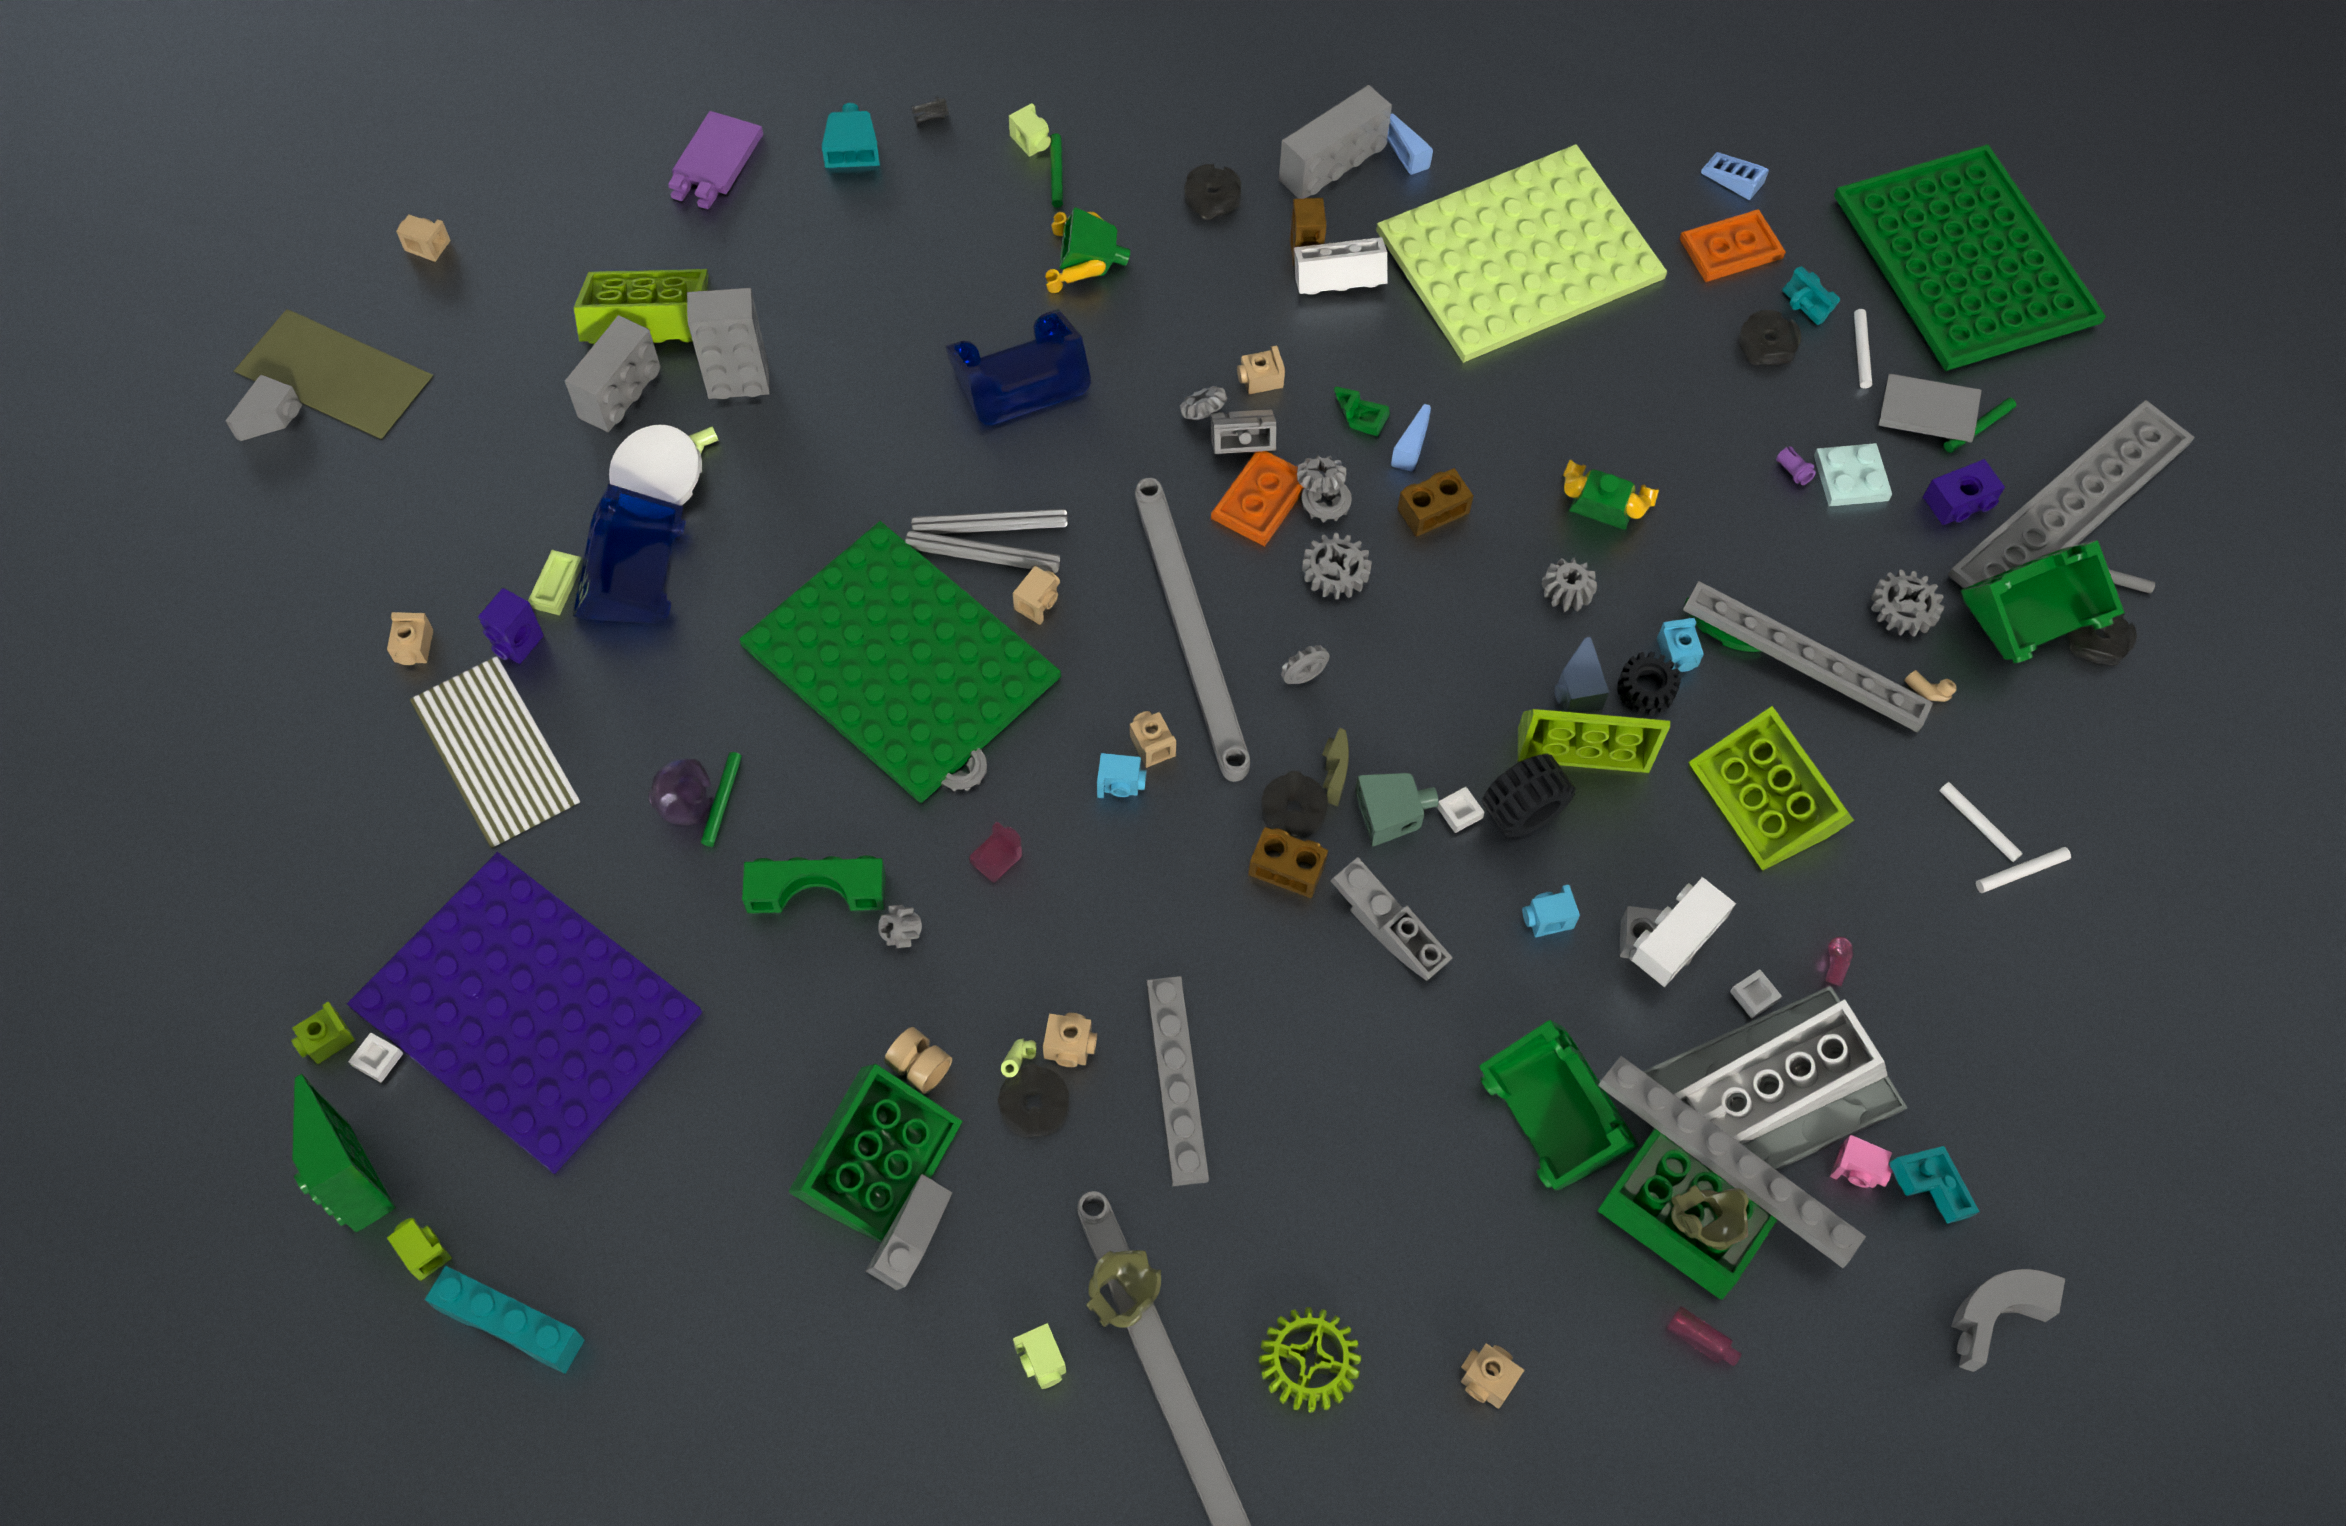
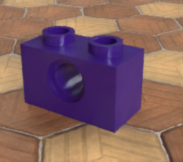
[1923,459,2005,525]
[478,588,544,664]

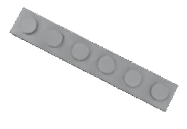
[1147,976,1209,1186]

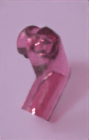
[1825,936,1853,986]

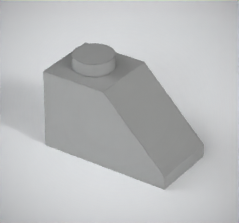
[226,375,302,441]

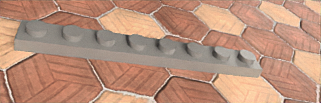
[1683,581,1933,733]
[1598,1056,1866,1268]

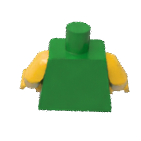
[1045,207,1130,293]
[1563,459,1659,530]

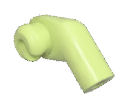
[689,426,719,454]
[1001,1038,1036,1077]

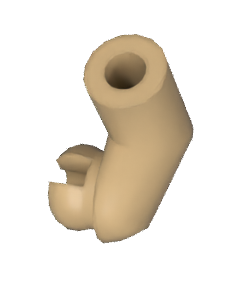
[1904,670,1956,702]

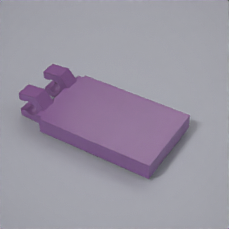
[668,111,763,209]

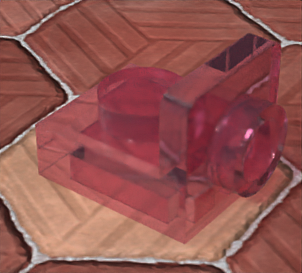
[969,822,1022,883]

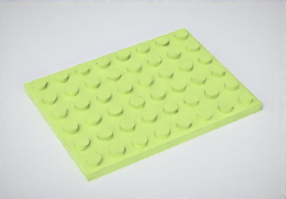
[1376,144,1667,363]

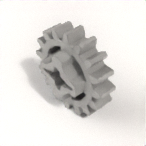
[1302,533,1372,599]
[1871,570,1944,636]

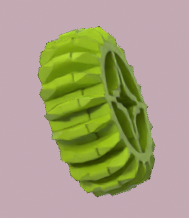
[1259,1307,1361,1413]

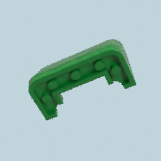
[1960,540,2125,663]
[1479,1020,1639,1191]

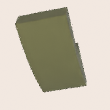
[1322,728,1349,806]

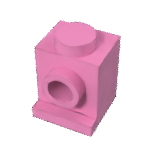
[1830,1135,1892,1188]

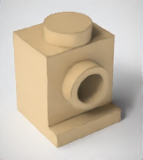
[396,214,451,262]
[1237,345,1285,395]
[1013,566,1060,625]
[387,612,433,665]
[1130,711,1176,768]

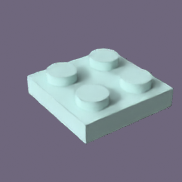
[1814,443,1892,506]

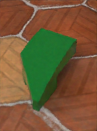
[1334,386,1390,436]

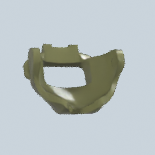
[1671,1185,1749,1250]
[1086,1250,1161,1328]

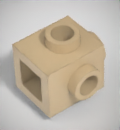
[1043,1013,1097,1067]
[1461,1343,1524,1409]

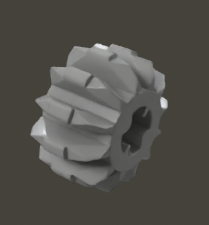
[1542,557,1597,613]

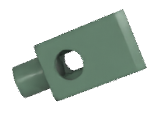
[1355,773,1439,846]

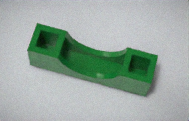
[742,855,886,913]

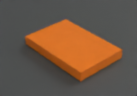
[1679,209,1786,282]
[1211,451,1304,547]

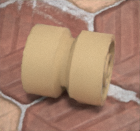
[884,1027,952,1094]

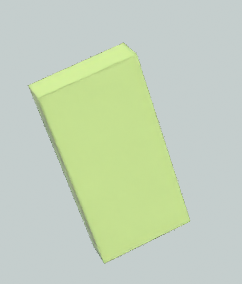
[528,550,584,615]

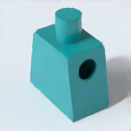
[822,103,880,168]

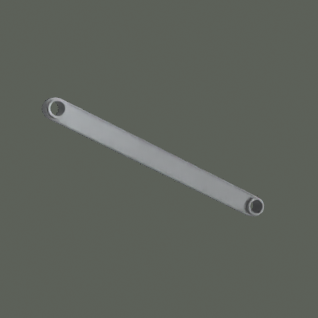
[1135,478,1250,782]
[1077,1191,1251,1526]

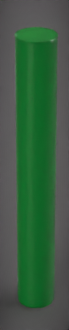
[1050,133,1063,207]
[1944,397,2016,453]
[701,752,742,847]

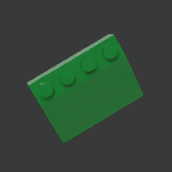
[788,1063,963,1243]
[292,1074,396,1233]
[1597,1129,1777,1300]

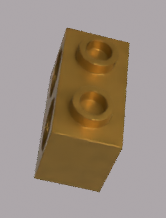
[1290,198,1326,266]
[1397,468,1474,537]
[1248,827,1328,898]

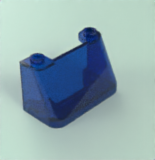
[946,309,1091,425]
[573,484,686,624]

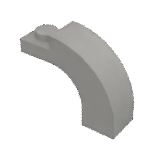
[1951,1269,2065,1372]

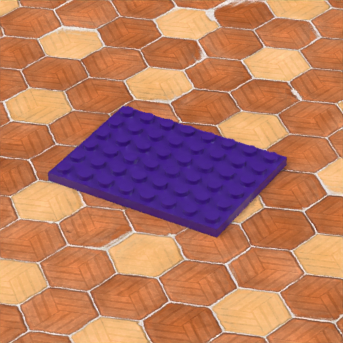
[347,851,702,1175]

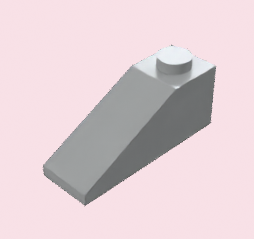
[865,1174,952,1290]

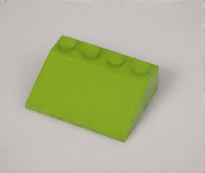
[574,269,708,344]
[1688,706,1854,870]
[1517,709,1670,773]

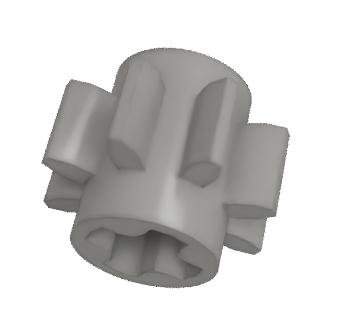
[878,905,922,948]

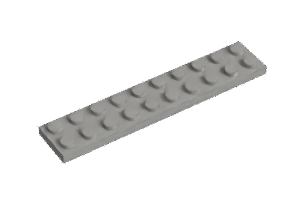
[1948,400,2195,588]

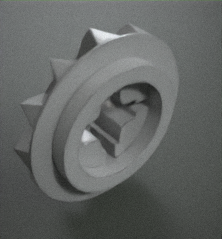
[1180,386,1227,420]
[1297,455,1346,493]
[1301,484,1352,523]
[1280,645,1330,684]
[941,748,987,792]

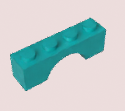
[424,1266,585,1374]

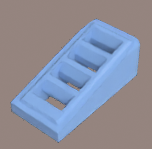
[1387,113,1433,175]
[1701,152,1769,200]
[1391,404,1431,472]

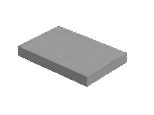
[1878,374,1982,442]

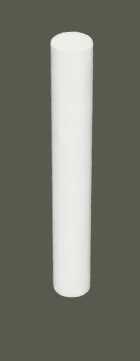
[1854,309,1872,388]
[1939,782,2023,862]
[1976,847,2071,893]

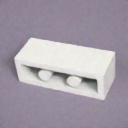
[1294,237,1388,294]
[1631,877,1736,987]

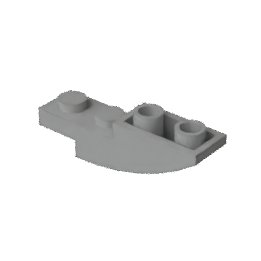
[1331,857,1453,981]

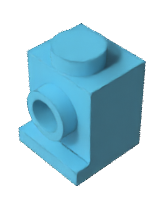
[1657,618,1704,672]
[1097,753,1147,798]
[1522,885,1580,937]

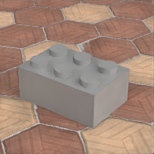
[565,315,660,433]

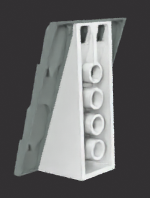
[1643,986,1907,1171]

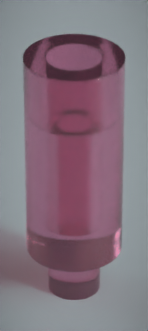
[1666,1306,1742,1366]

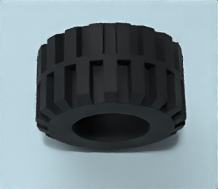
[1482,754,1576,838]

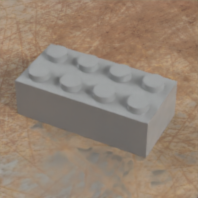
[1279,85,1392,199]
[687,288,770,399]

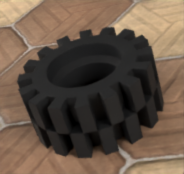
[1617,652,1681,715]

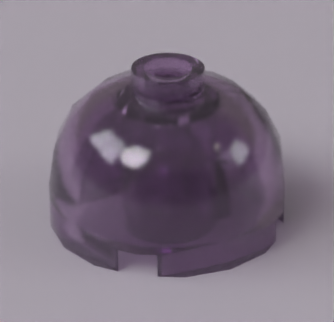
[649,758,713,826]

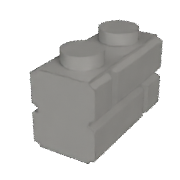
[1211,409,1276,454]

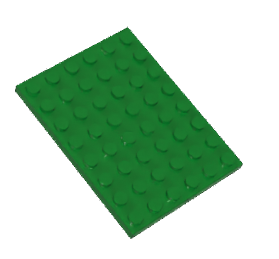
[1834,144,2106,371]
[739,521,1061,804]

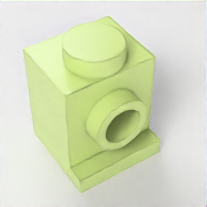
[1009,103,1051,157]
[1013,1323,1066,1389]

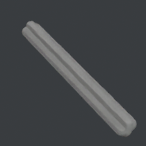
[911,509,1068,534]
[905,531,1060,573]

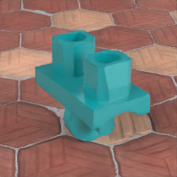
[1782,266,1840,325]

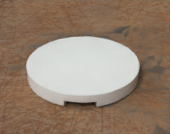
[609,425,702,516]

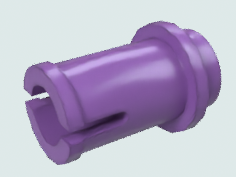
[1776,446,1816,485]

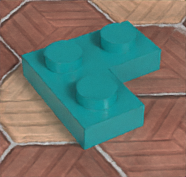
[1889,1146,1980,1224]

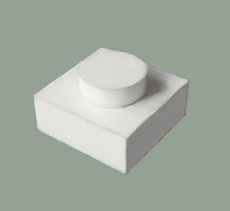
[1437,786,1485,833]
[1730,969,1782,1019]
[348,1032,403,1083]

